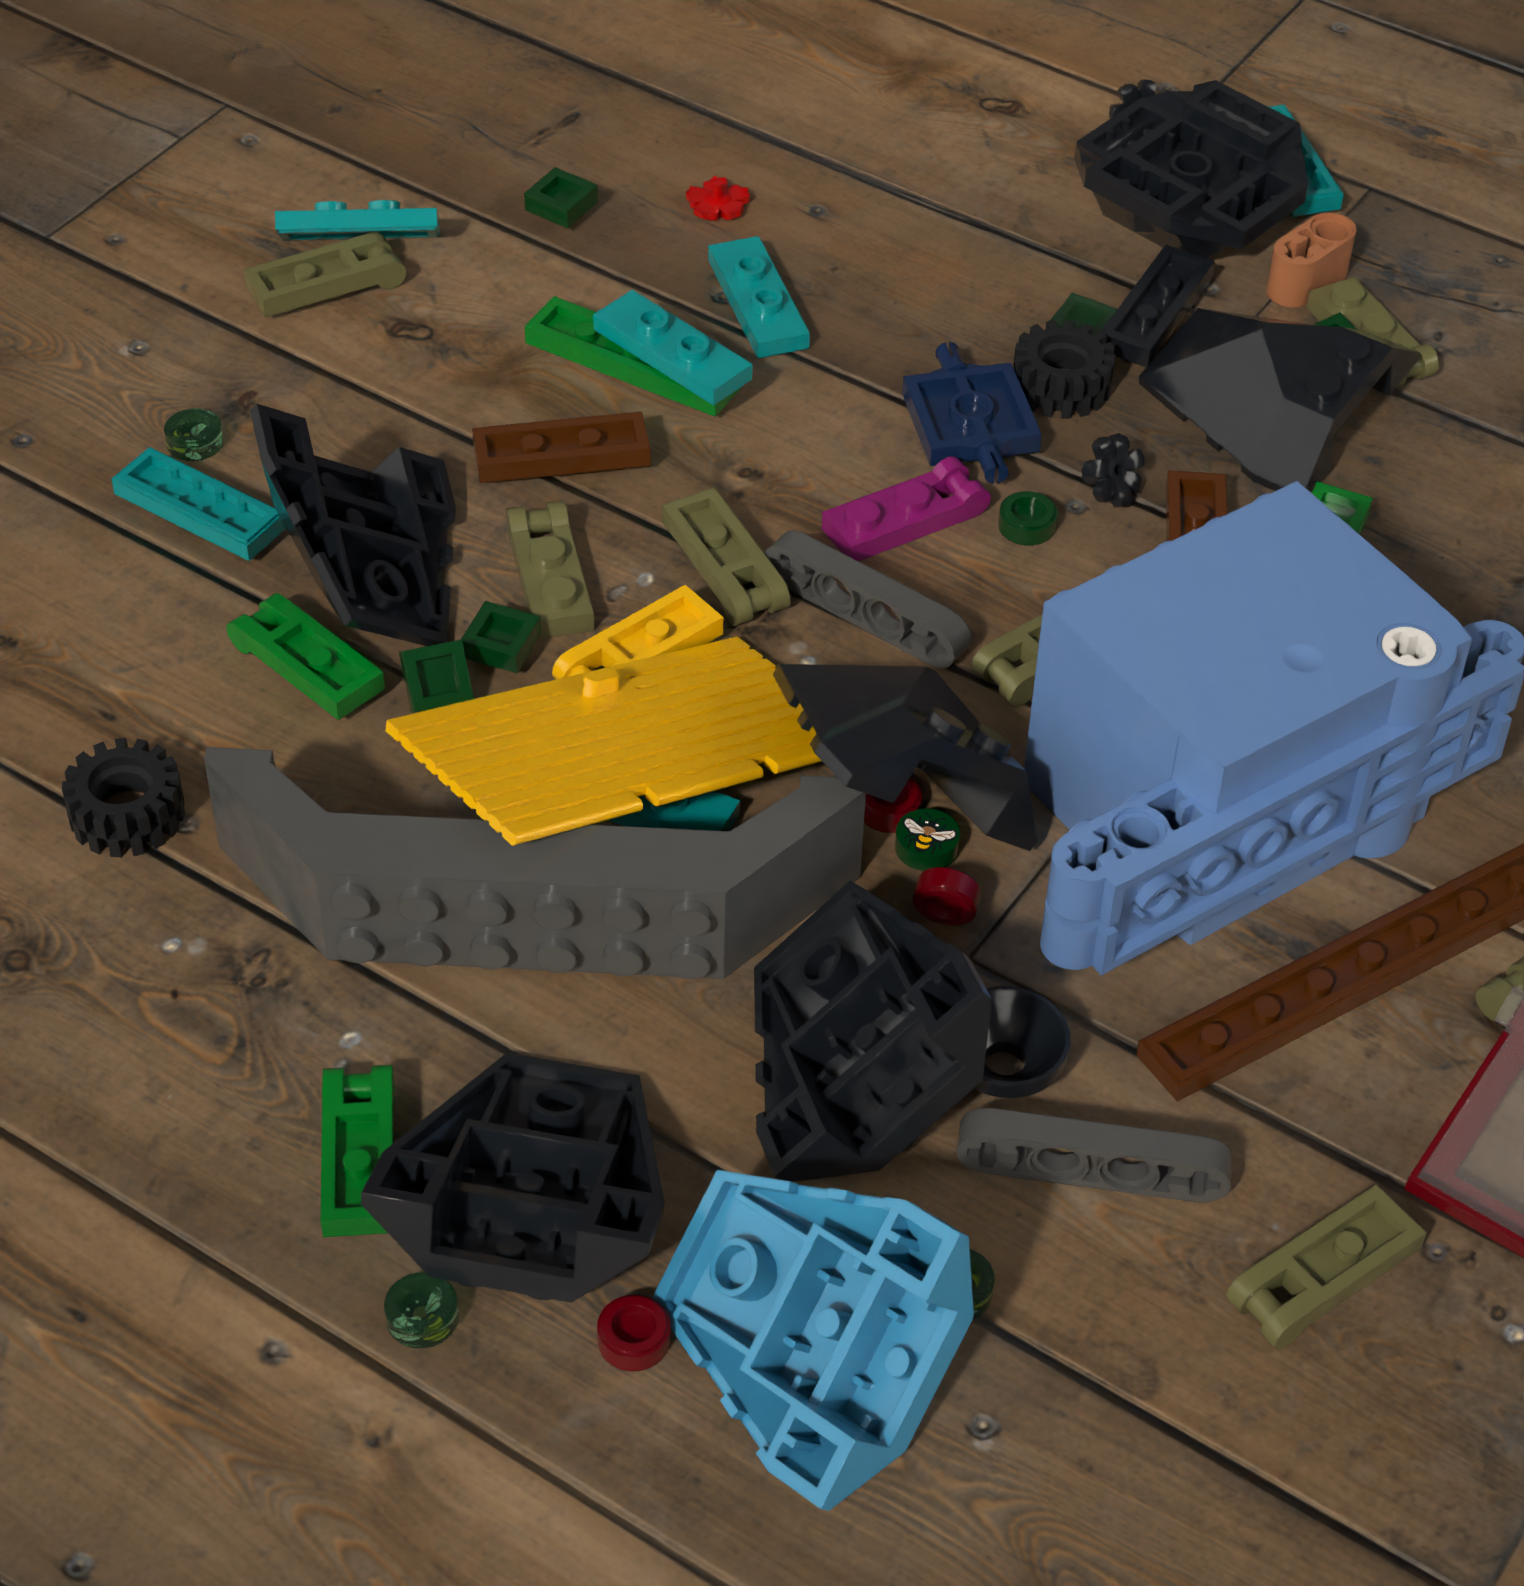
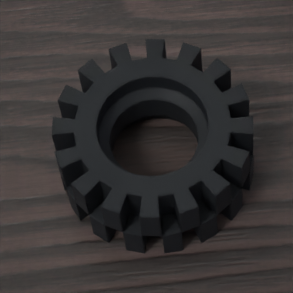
[1013,320,1115,419]
[62,738,185,858]

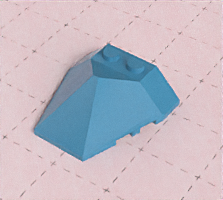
[652,1170,974,1511]

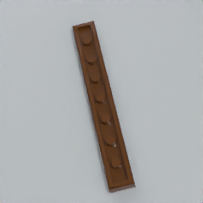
[1136,843,1524,1102]

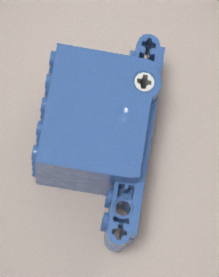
[1024,481,1524,976]

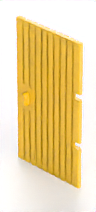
[385,636,822,846]

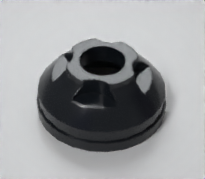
[973,986,1070,1098]

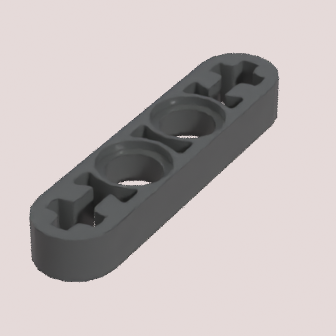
[764,530,971,668]
[956,1108,1233,1202]

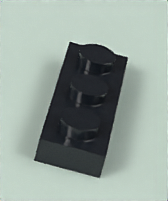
[1101,245,1215,367]

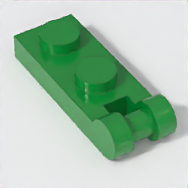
[226,593,385,720]
[320,1065,395,1237]

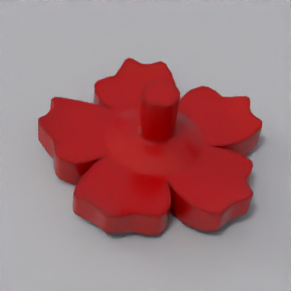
[686,176,750,221]

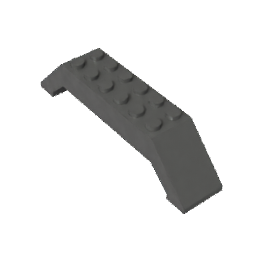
[204,747,866,979]

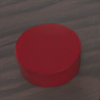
[864,777,922,833]
[913,867,982,925]
[597,1295,671,1371]

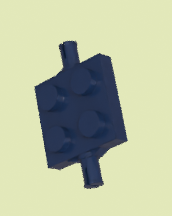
[902,342,1042,484]

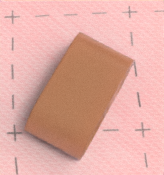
[1266,212,1356,308]

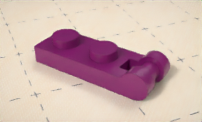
[822,456,991,561]

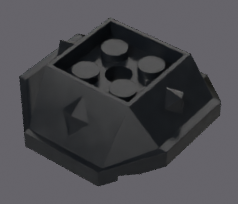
[1074,80,1308,258]

